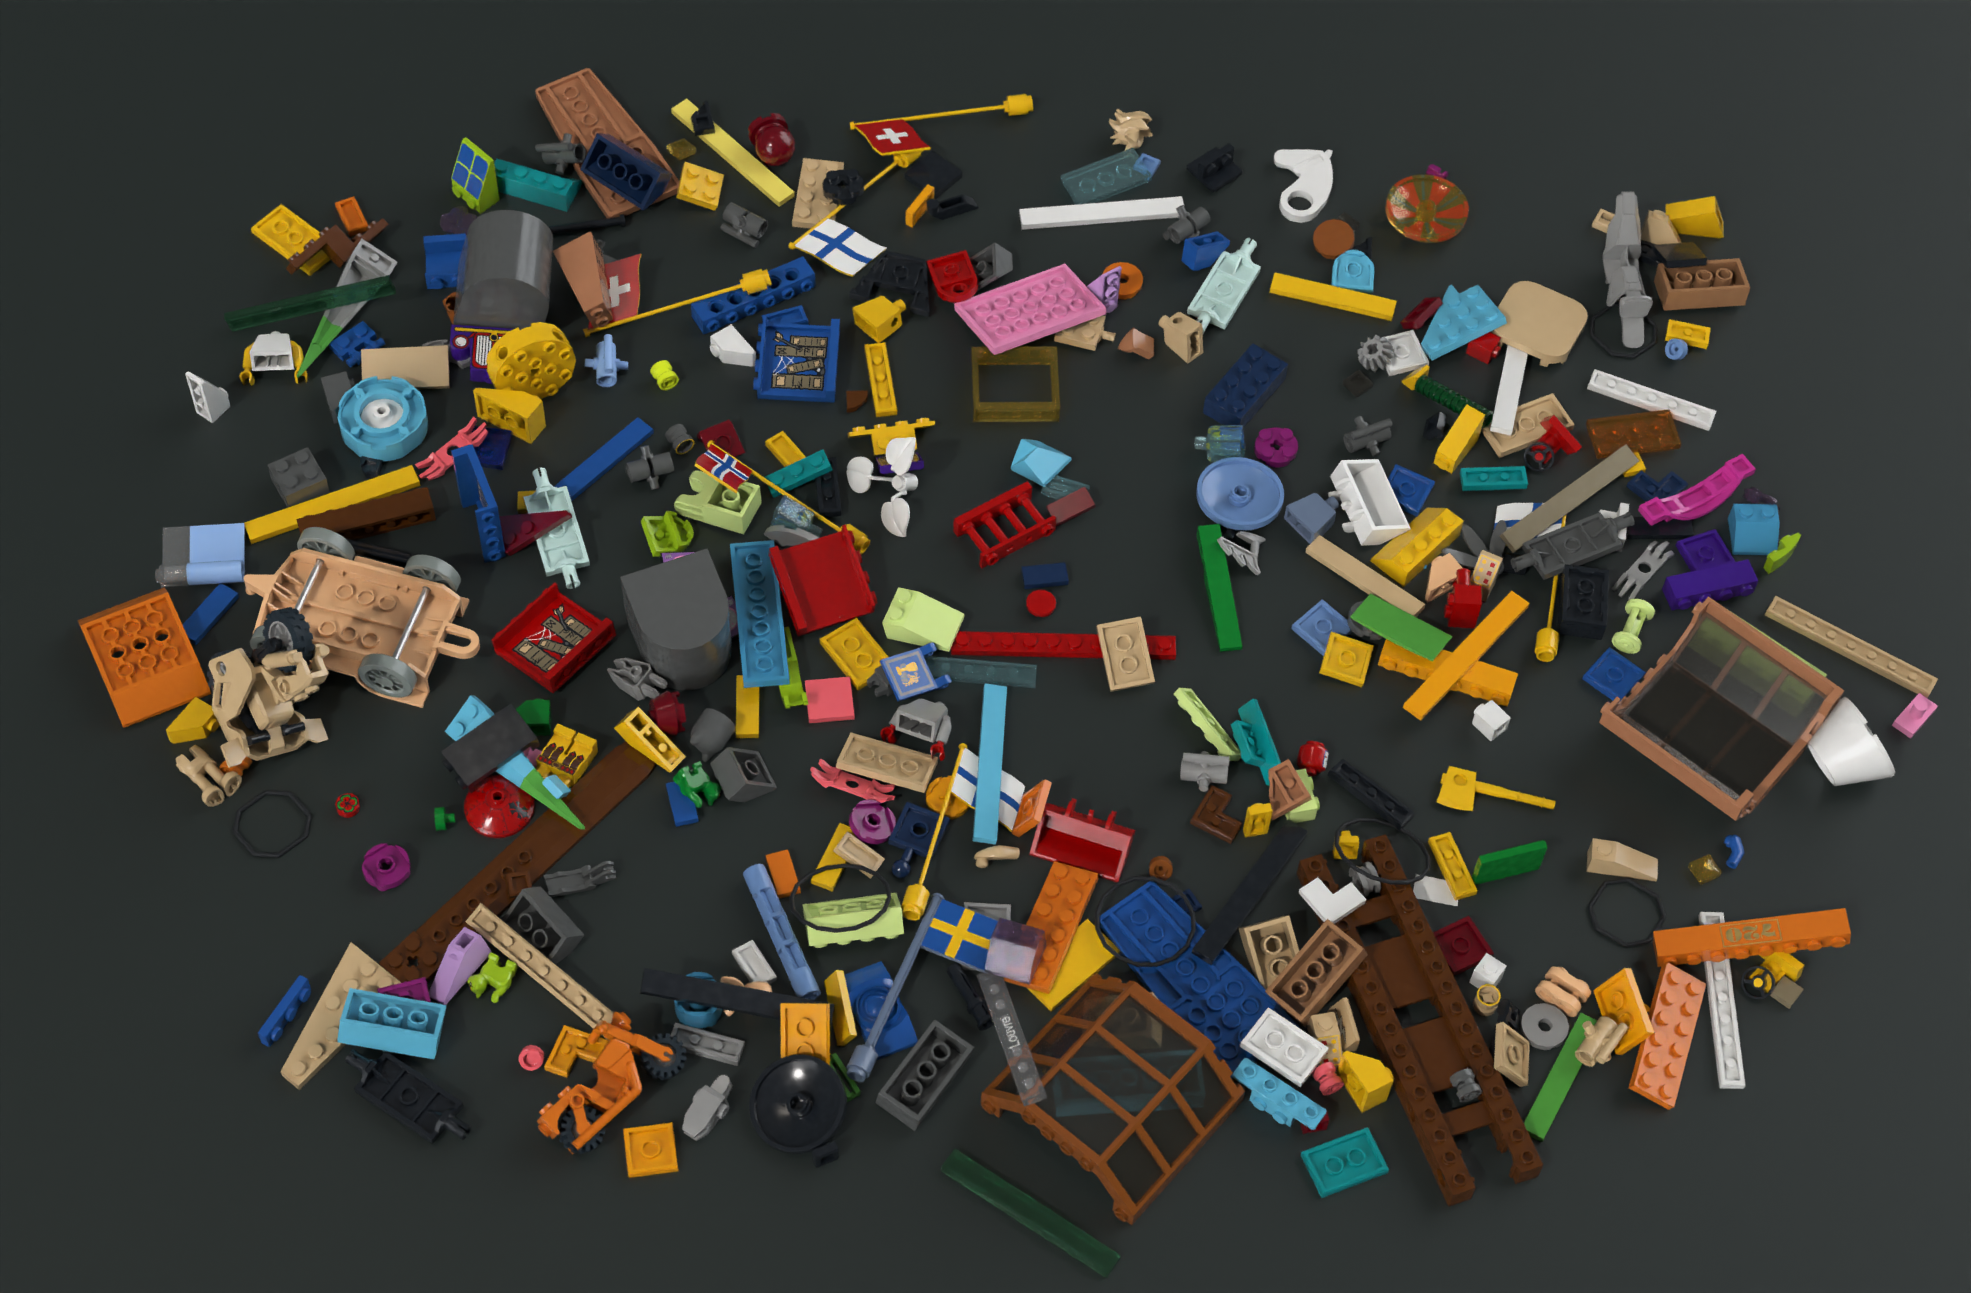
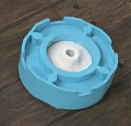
[338,376,428,461]

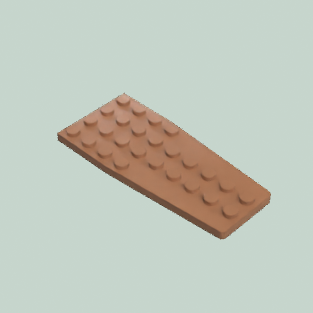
[535,68,679,219]

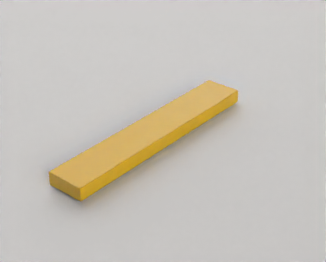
[1269,273,1397,321]

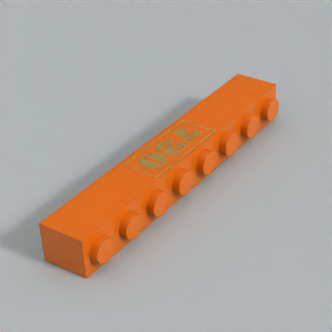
[1653,908,1851,967]

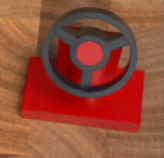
[1524,415,1582,472]

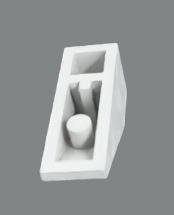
[185,371,231,423]

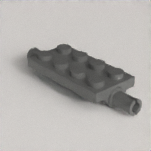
[1511,512,1634,580]

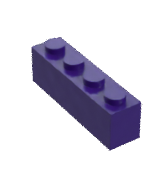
[1662,559,1758,611]

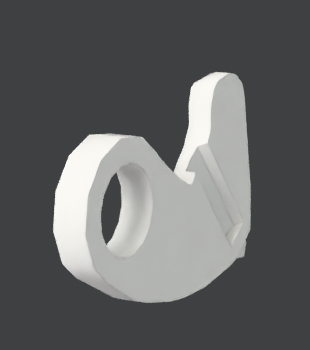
[1274,149,1333,223]

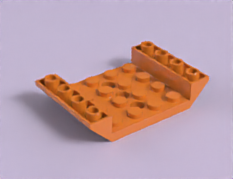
[78,587,211,728]

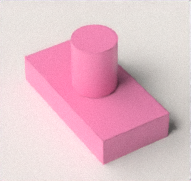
[1892,693,1938,739]

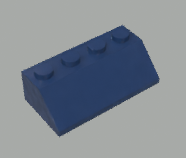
[580,133,673,210]

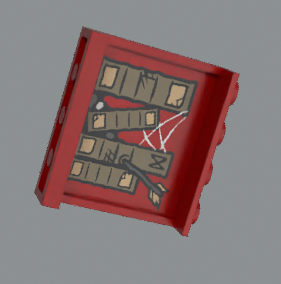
[492,582,616,693]

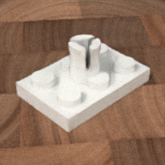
[1240,1007,1329,1088]

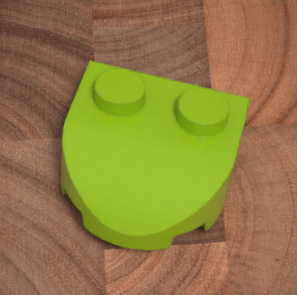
[641,511,694,557]

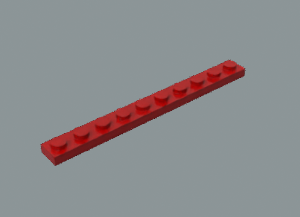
[951,631,1176,660]

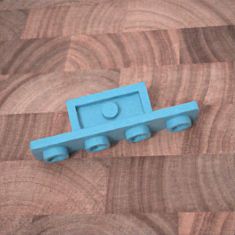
[1232,1058,1327,1130]

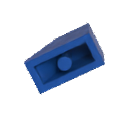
[1181,231,1230,271]

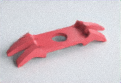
[415,417,488,480]
[810,758,895,803]

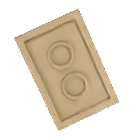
[1096,617,1155,692]

